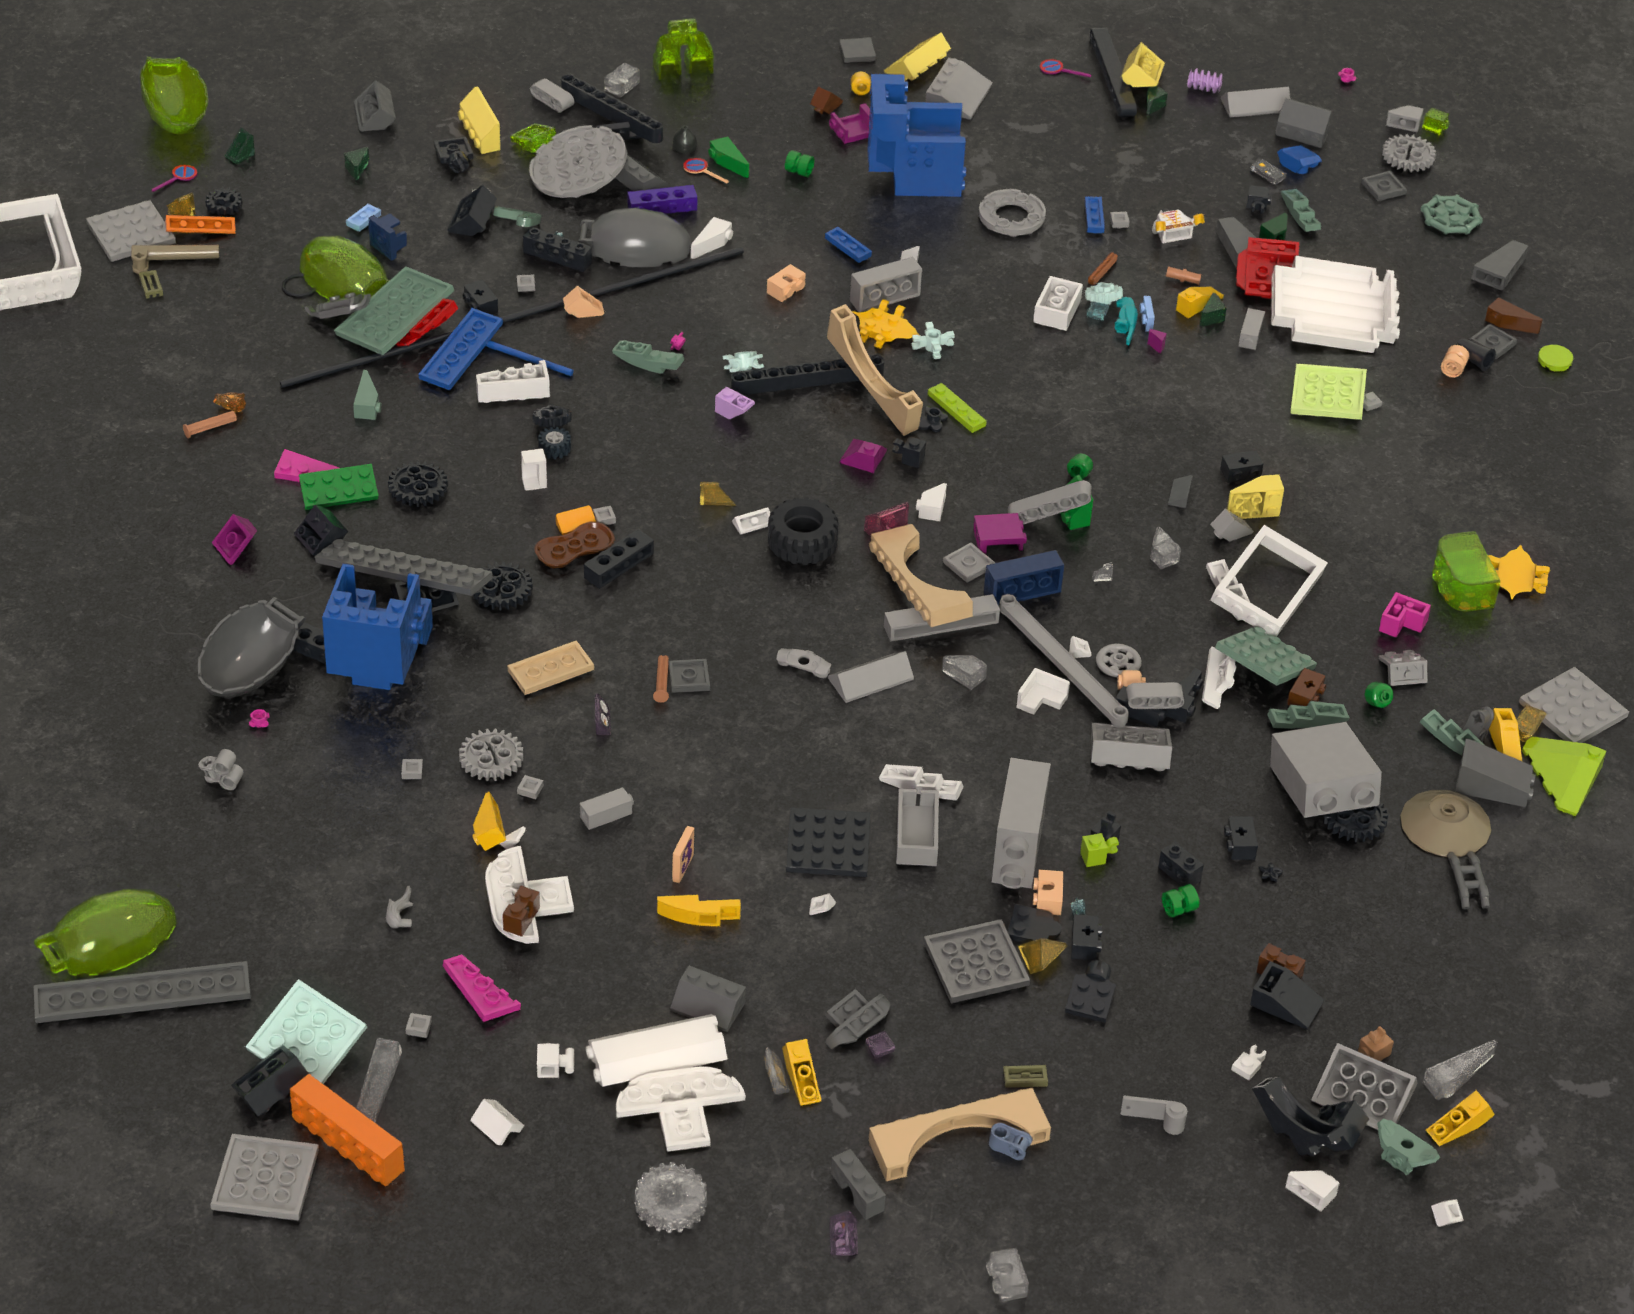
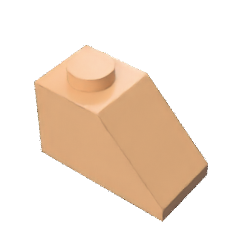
[563,286,604,318]

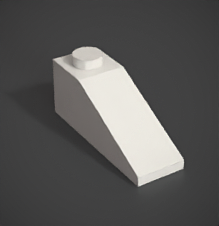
[691,217,733,259]

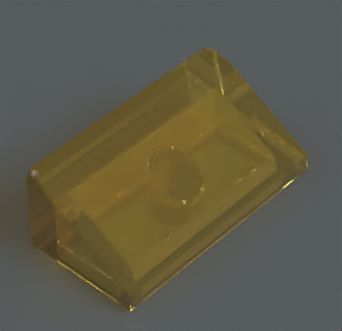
[1516,705,1547,742]

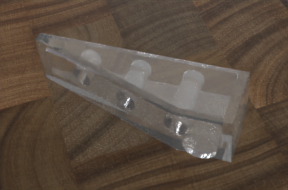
[356,1038,402,1123]
[1423,1039,1497,1101]

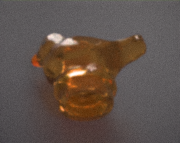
[213,392,246,412]

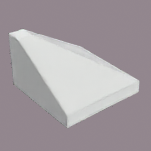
[1069,636,1091,658]
[500,826,526,849]
[809,893,836,915]

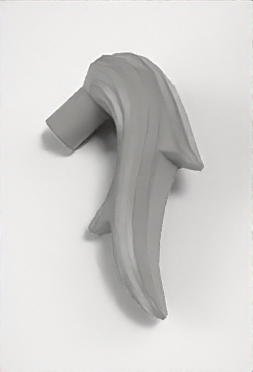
[386,886,413,928]

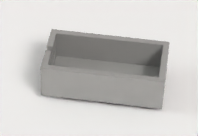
[896,788,939,866]

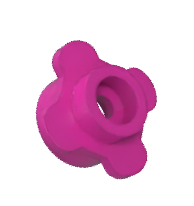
[1338,68,1356,82]
[670,332,686,350]
[249,709,270,727]

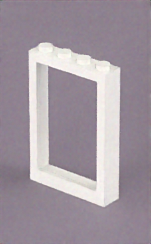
[1210,525,1328,637]

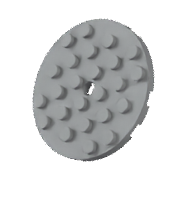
[529,125,627,198]

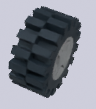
[538,427,571,459]

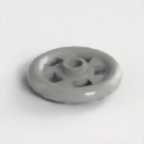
[1096,644,1141,678]

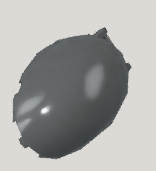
[577,208,692,267]
[198,597,306,699]

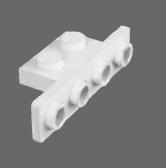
[1202,647,1236,709]

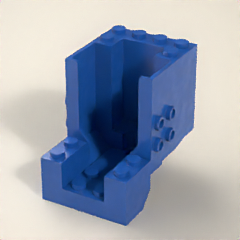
[868,74,966,197]
[322,564,433,690]

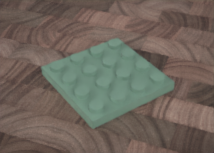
[1215,626,1317,686]

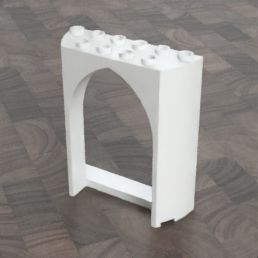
[0,194,81,310]

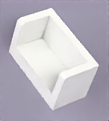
[521,449,547,491]

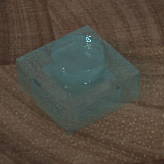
[1087,301,1109,321]

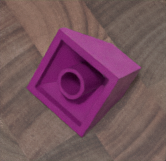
[840,439,887,473]
[212,514,257,565]

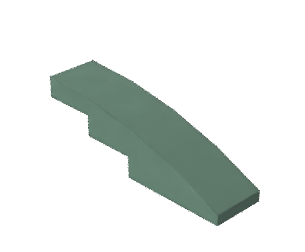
[1281,189,1321,232]
[1267,701,1350,729]
[1420,709,1484,756]

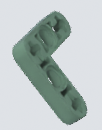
[493,206,542,227]

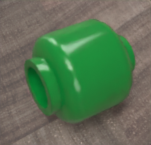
[1067,453,1093,479]
[1364,682,1394,708]

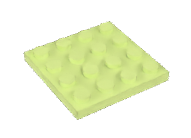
[1291,364,1367,420]

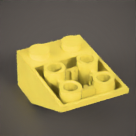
[1227,475,1284,519]

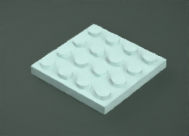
[246,979,367,1084]

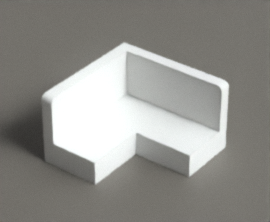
[1017,668,1070,715]

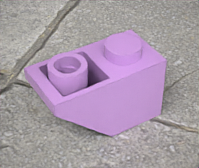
[715,387,755,419]

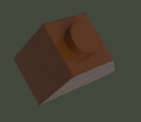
[810,87,844,114]

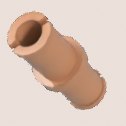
[1166,266,1202,285]

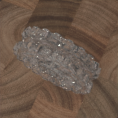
[635,1162,707,1233]

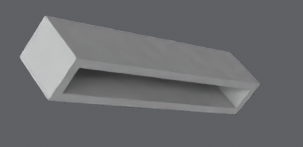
[884,594,1000,642]

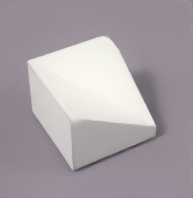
[1431,1199,1463,1227]

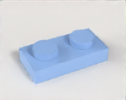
[346,204,381,232]
[1140,296,1154,331]

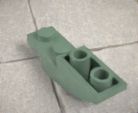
[612,340,684,374]

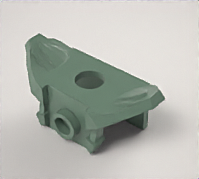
[1377,1118,1440,1175]

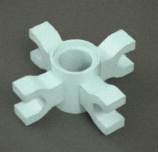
[912,322,955,359]
[723,351,764,372]

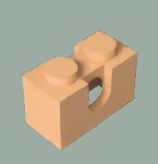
[767,264,806,302]
[1033,870,1063,915]

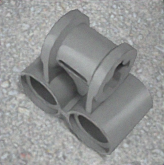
[198,749,244,790]

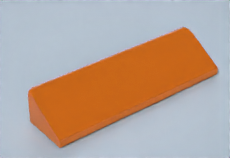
[165,215,235,234]

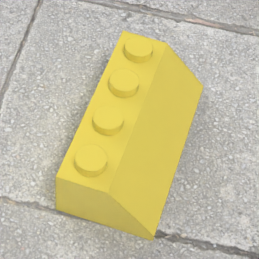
[884,33,951,81]
[1121,42,1165,87]
[458,86,500,154]

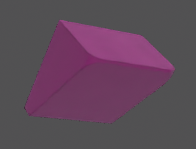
[1147,329,1167,353]

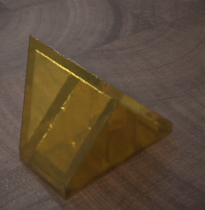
[167,193,195,216]
[700,482,736,506]
[1018,938,1067,974]

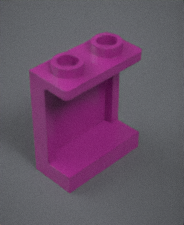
[829,103,870,144]
[973,513,1026,554]

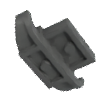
[305,292,371,319]
[825,989,890,1049]

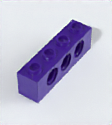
[628,185,697,214]

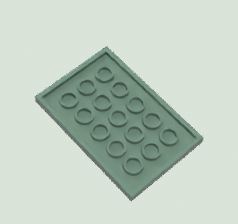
[334,266,455,355]

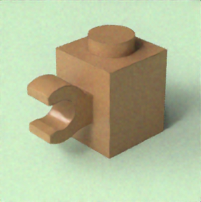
[1358,1026,1394,1061]

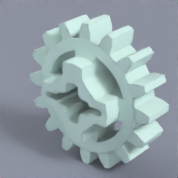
[1085,282,1123,304]

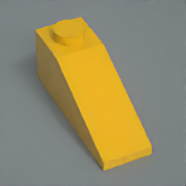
[1176,287,1224,319]
[473,792,506,851]

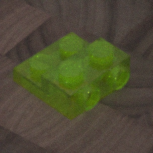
[510,123,557,153]

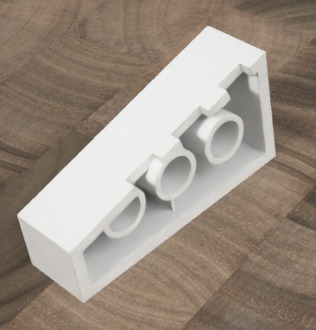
[476,360,550,403]

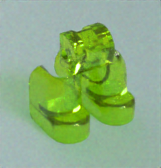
[653,18,714,80]

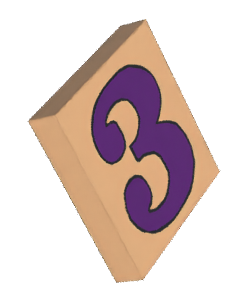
[672,826,694,883]

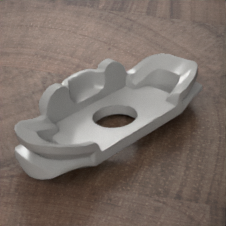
[777,648,831,678]

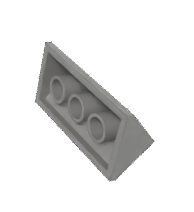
[1221,87,1290,117]
[828,651,914,703]

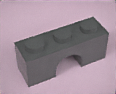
[831,1149,886,1220]

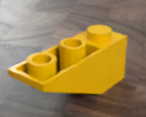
[1489,708,1522,761]
[782,1039,821,1106]
[1426,1090,1495,1146]

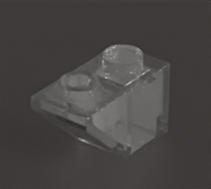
[1150,527,1181,569]

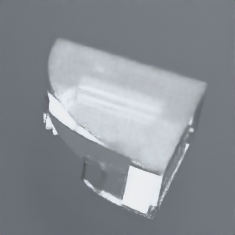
[1092,562,1113,582]

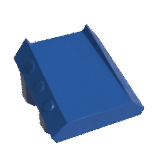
[1277,145,1322,174]

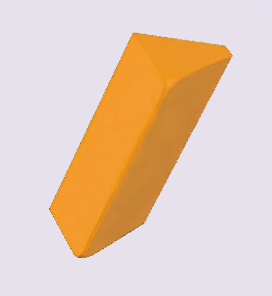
[556,505,596,535]

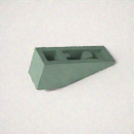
[353,370,381,420]

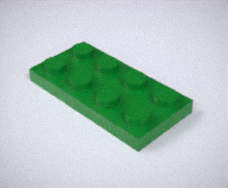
[299,464,378,510]

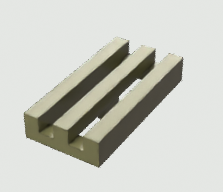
[139,270,163,299]
[1003,1065,1048,1088]

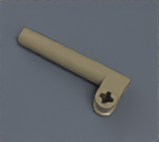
[131,245,219,274]

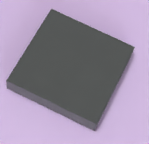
[839,38,876,63]
[1361,171,1407,201]
[1469,324,1517,359]
[668,659,710,693]

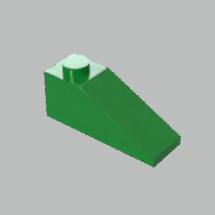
[708,136,749,178]

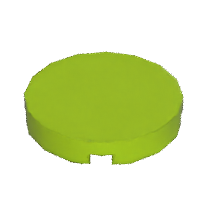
[1538,345,1573,372]

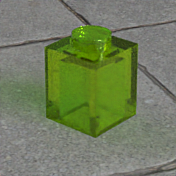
[1422,107,1450,135]

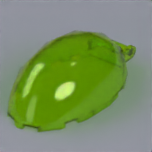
[140,56,208,135]
[300,235,390,302]
[34,889,176,976]

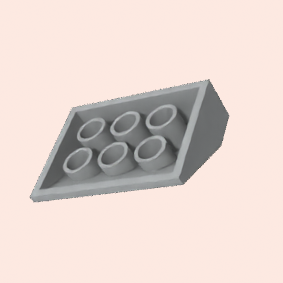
[926,58,992,120]
[1091,723,1172,771]
[1311,1043,1417,1130]

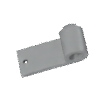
[1121,1096,1187,1135]

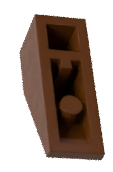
[1485,297,1543,334]

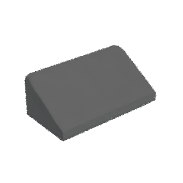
[1168,475,1193,508]

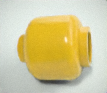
[850,72,871,95]

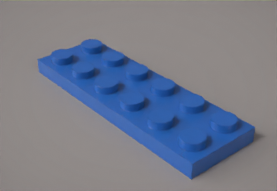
[419,308,503,390]

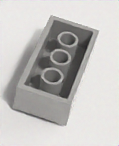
[850,257,922,312]

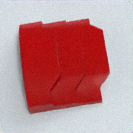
[1236,237,1299,299]
[395,299,459,346]

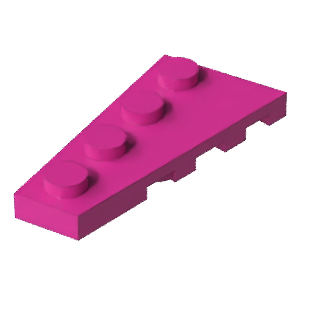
[274,449,339,482]
[443,954,521,1022]

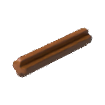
[1088,252,1118,285]

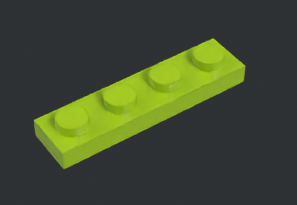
[928,383,986,433]

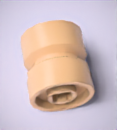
[1441,345,1469,377]

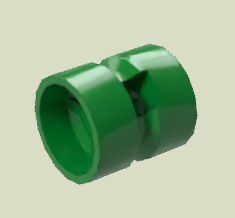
[785,150,815,177]
[1162,884,1200,918]

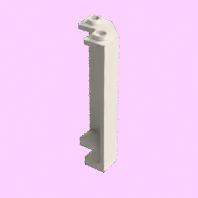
[586,1014,728,1086]

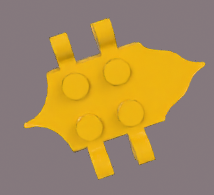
[852,299,919,349]
[1482,545,1550,599]

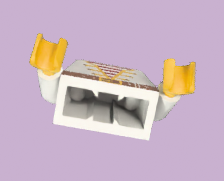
[1152,208,1205,243]

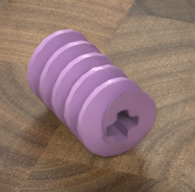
[1187,68,1223,93]

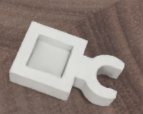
[1231,1045,1266,1080]

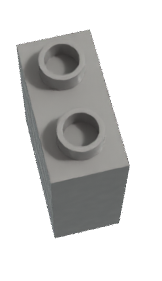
[1270,722,1382,818]
[992,758,1051,889]

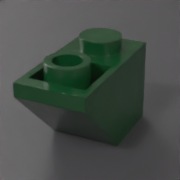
[1259,213,1288,241]

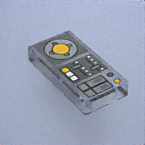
[1251,158,1286,185]

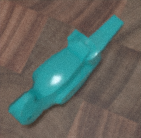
[1115,297,1138,345]

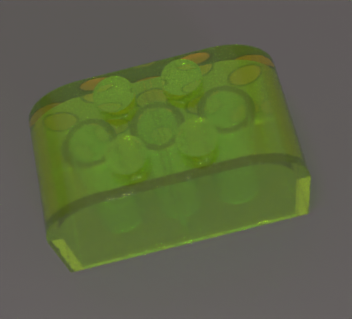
[1432,531,1500,611]

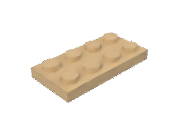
[507,640,594,695]

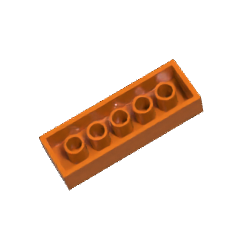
[290,1074,404,1186]

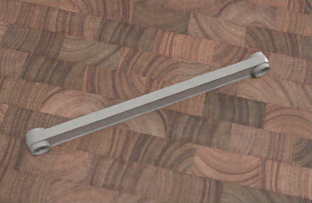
[999,594,1128,727]

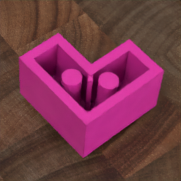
[1379,592,1431,637]

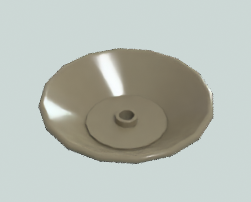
[1400,790,1491,857]

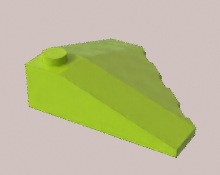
[1522,736,1606,816]

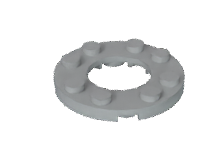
[979,189,1046,237]

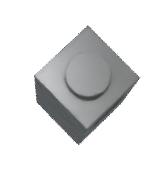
[1239,308,1265,350]
[580,787,634,830]

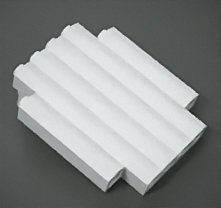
[1271,256,1400,353]

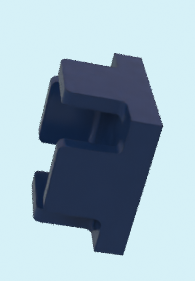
[368,214,407,261]

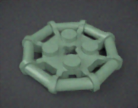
[1421,194,1483,235]

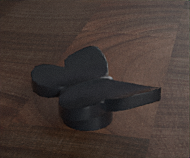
[918,405,948,433]

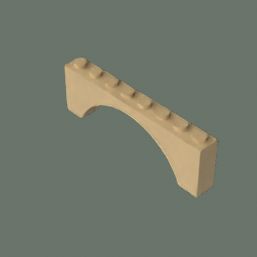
[827,304,923,436]
[869,524,973,627]
[869,1088,1051,1181]

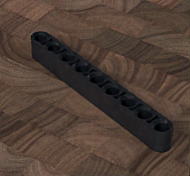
[1090,27,1137,117]
[561,74,663,143]
[731,355,885,395]

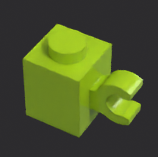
[1080,833,1119,867]

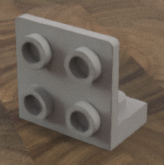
[1379,650,1427,686]

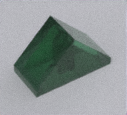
[1147,85,1168,114]
[225,127,255,164]
[344,147,370,180]
[1200,293,1227,326]

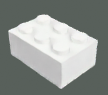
[1033,276,1083,330]

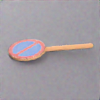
[683,158,729,183]

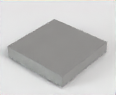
[943,543,995,583]

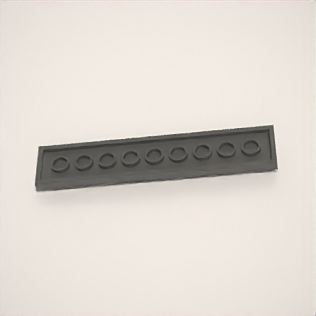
[315,539,493,596]
[34,961,251,1023]

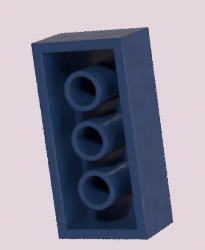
[983,550,1064,606]

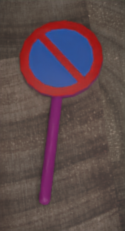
[1040,59,1091,77]
[152,165,198,192]

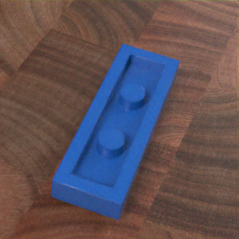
[1084,196,1105,233]
[825,227,872,263]

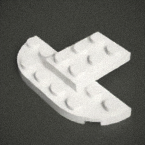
[485,846,574,944]
[616,1067,745,1152]

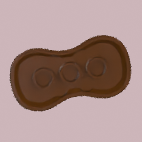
[534,522,615,568]

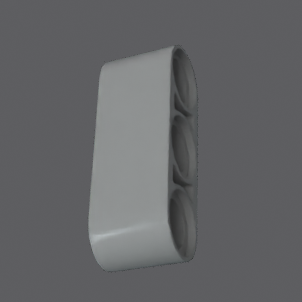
[530,78,574,112]
[1126,682,1184,709]

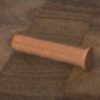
[183,411,237,438]
[653,655,669,702]

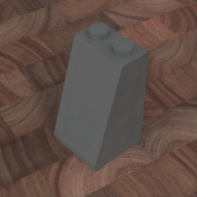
[1455,739,1535,807]

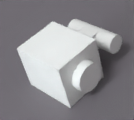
[537,1043,574,1078]

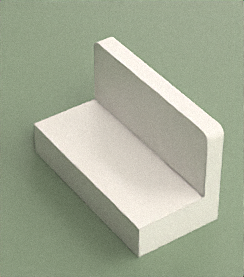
[471,1099,524,1145]

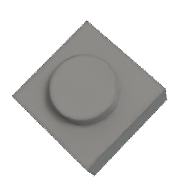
[1110,212,1129,228]
[517,275,535,292]
[1363,392,1382,411]
[593,506,616,525]
[402,759,423,779]
[517,775,543,799]
[406,1013,432,1038]

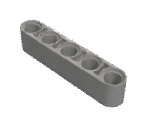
[1008,480,1091,524]

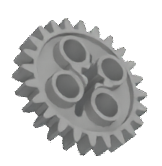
[1382,134,1436,172]
[459,729,523,781]

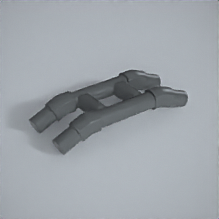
[1447,851,1490,909]

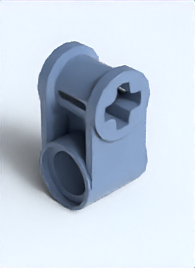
[989,1123,1033,1160]

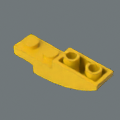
[657,895,741,926]

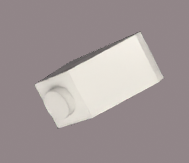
[916,483,947,521]
[1286,1171,1339,1211]

